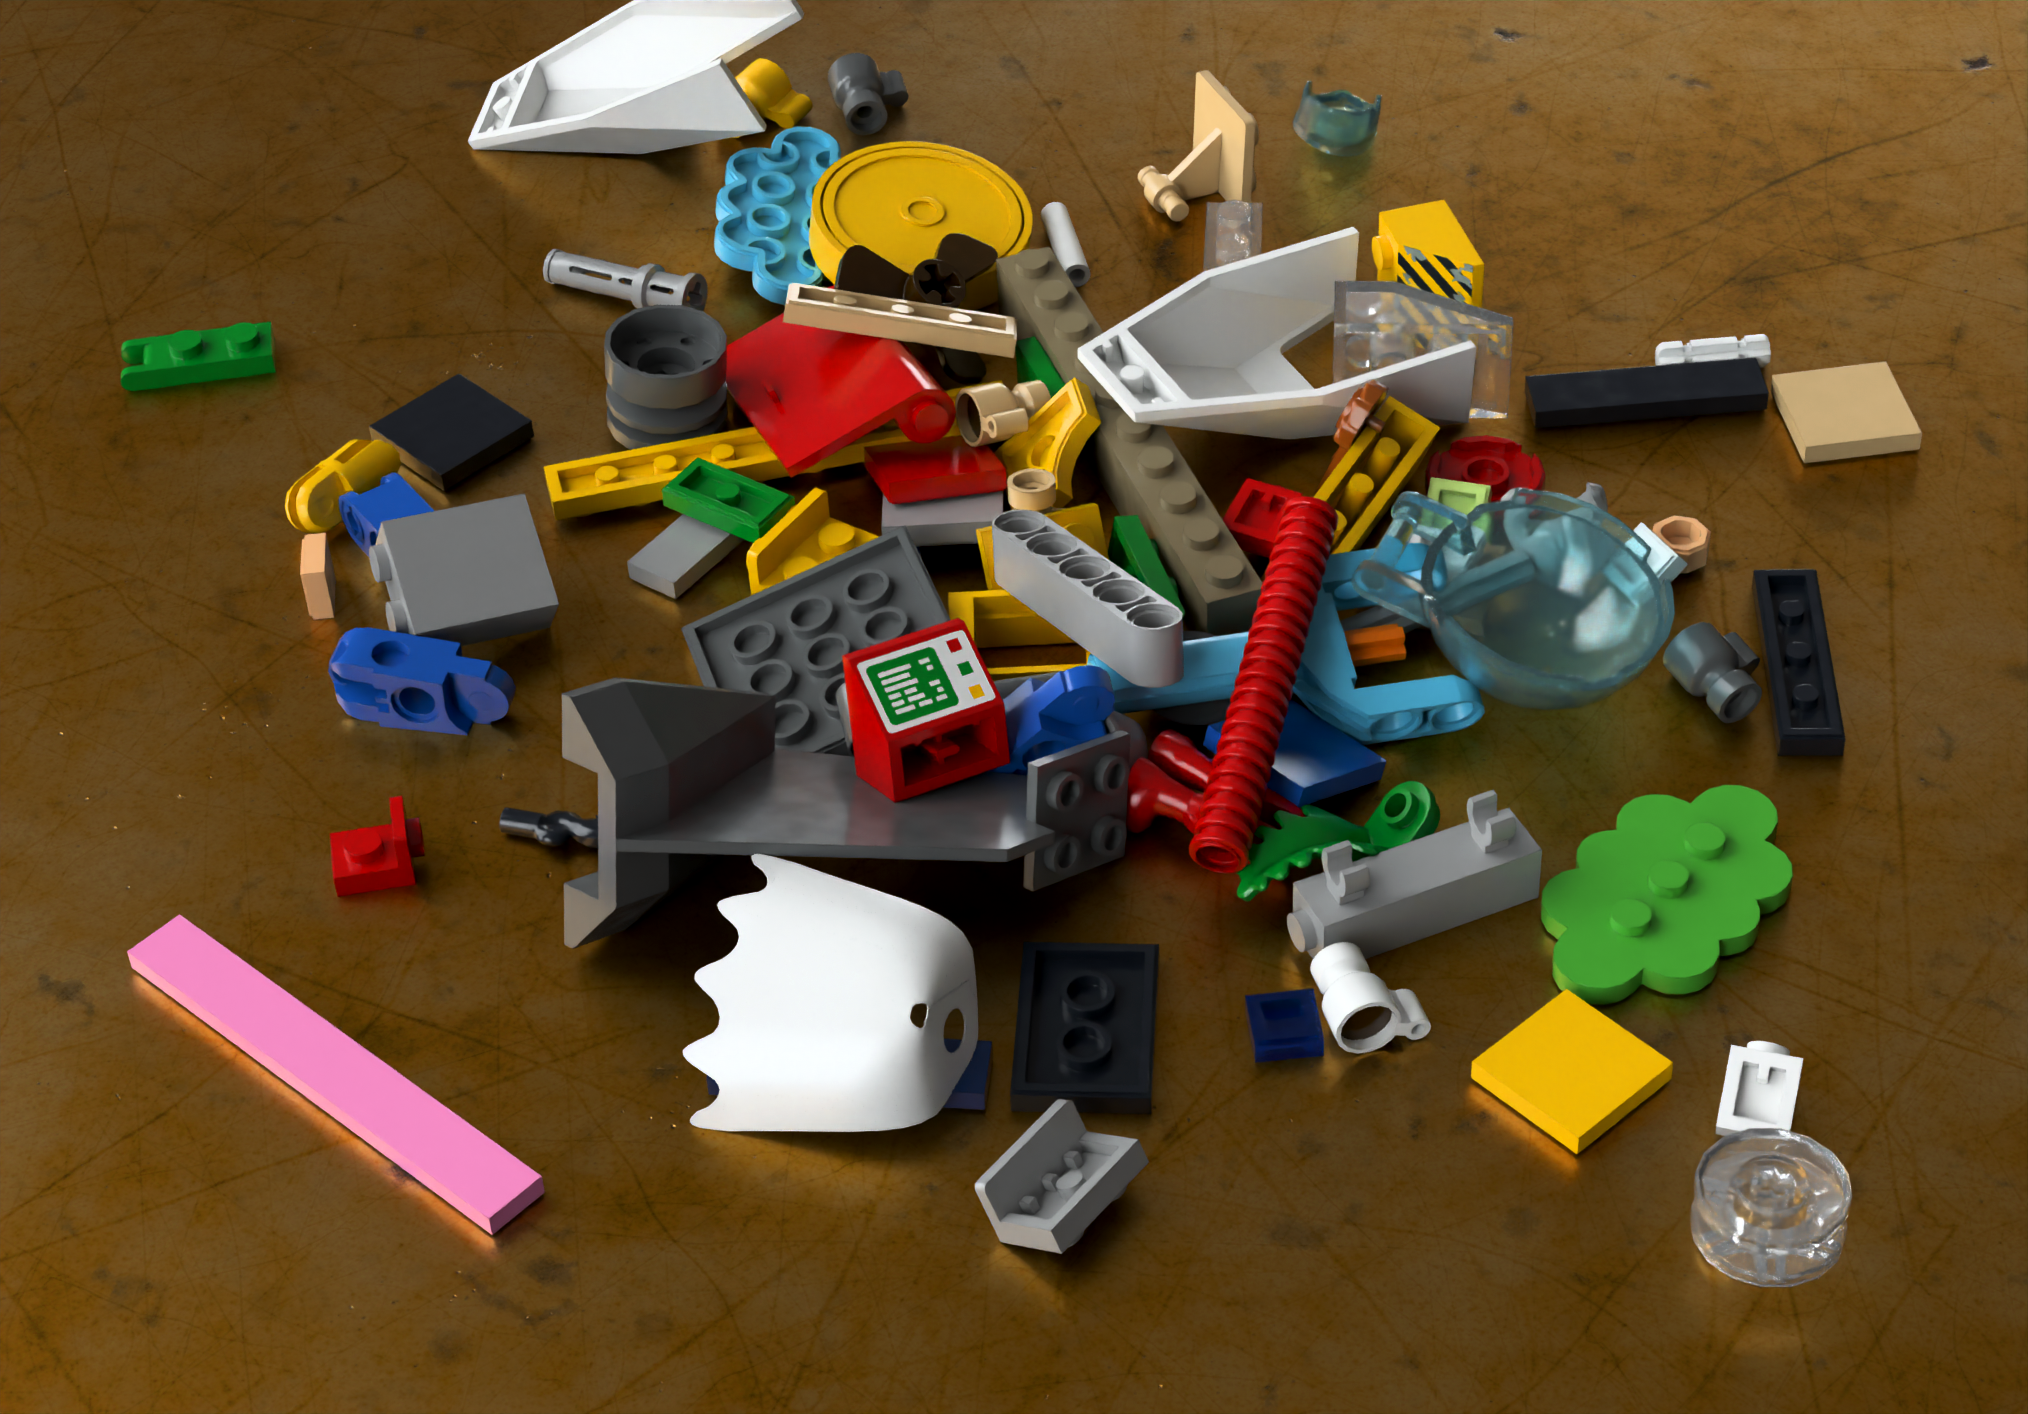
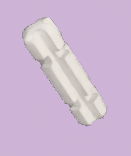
[1655,334,1771,368]

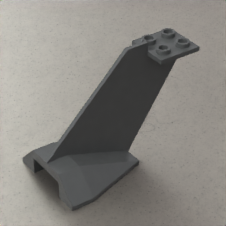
[562,677,1131,949]

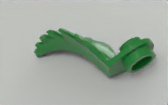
[1237,781,1440,902]

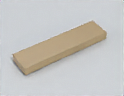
[783,283,1017,358]

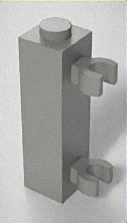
[1287,790,1542,959]

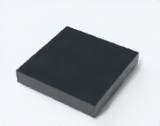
[369,374,534,491]

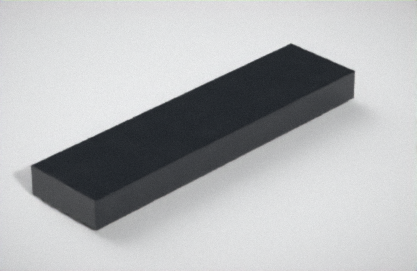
[1525,358,1769,428]
[1752,569,1846,756]

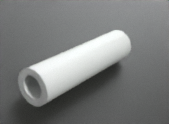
[1041,202,1090,287]

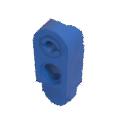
[328,627,516,736]
[989,665,1115,775]

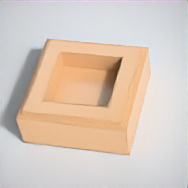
[300,533,336,620]

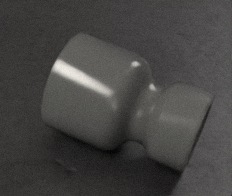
[828,53,909,135]
[1663,622,1762,723]

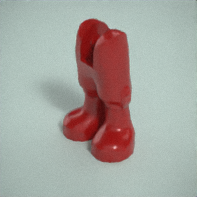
[1126,729,1306,864]

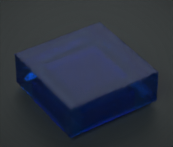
[1245,989,1324,1063]

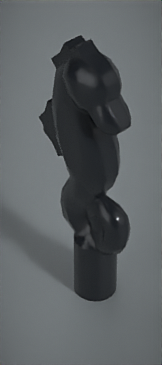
[499,807,598,849]

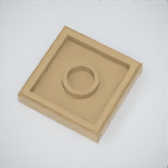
[1770,361,1922,463]

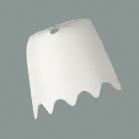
[683,854,978,1132]

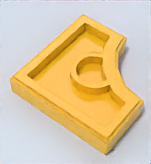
[994,377,1102,510]

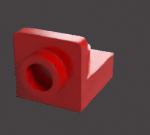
[1222,478,1303,558]
[330,796,425,897]

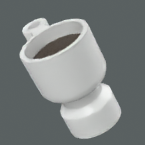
[1310,942,1431,1054]

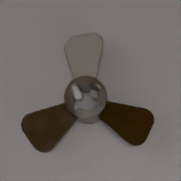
[834,233,998,383]

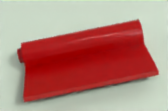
[726,285,956,478]

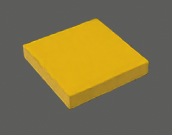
[1471,989,1673,1154]

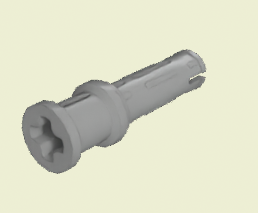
[543,249,708,311]

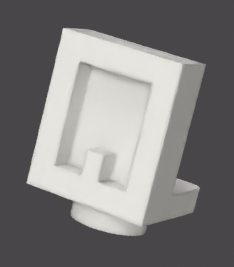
[1715,1041,1803,1148]

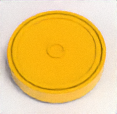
[809,141,1033,311]

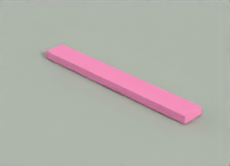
[127,914,545,1235]

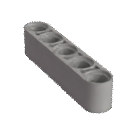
[992,510,1184,688]

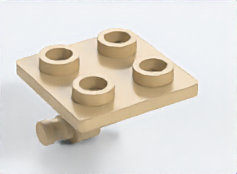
[1138,70,1259,222]

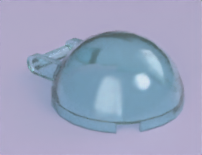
[1351,488,1675,711]

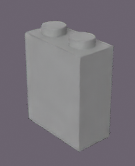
[369,493,559,646]

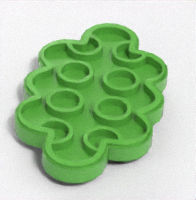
[1541,785,1793,1005]

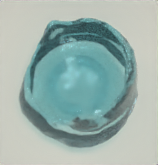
[1292,81,1381,156]

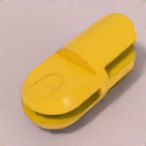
[285,439,401,533]

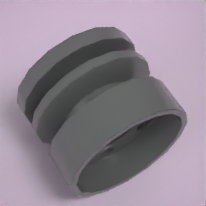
[604,304,728,450]

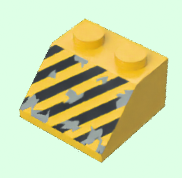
[1370,200,1484,357]

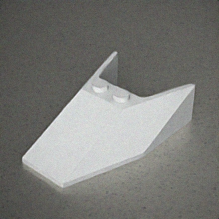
[468,0,804,154]
[1078,227,1476,439]

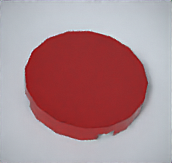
[1425,435,1546,527]

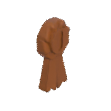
[1315,380,1389,493]

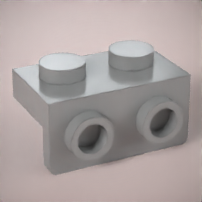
[975,1099,1149,1254]

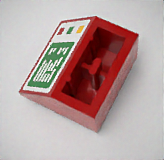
[842,618,1010,803]

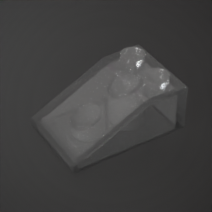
[1333,281,1513,419]

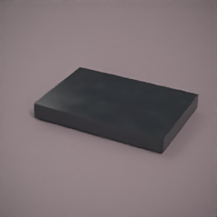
[1010,942,1160,1114]

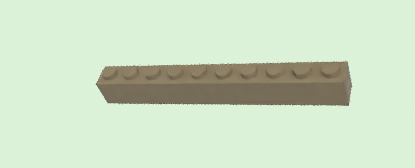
[996,246,1262,636]

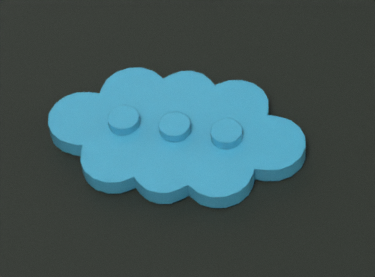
[714,127,841,305]

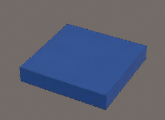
[1203,700,1387,807]

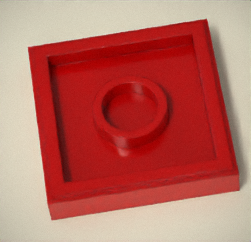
[864,435,1007,505]

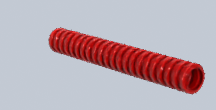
[1189,496,1339,873]

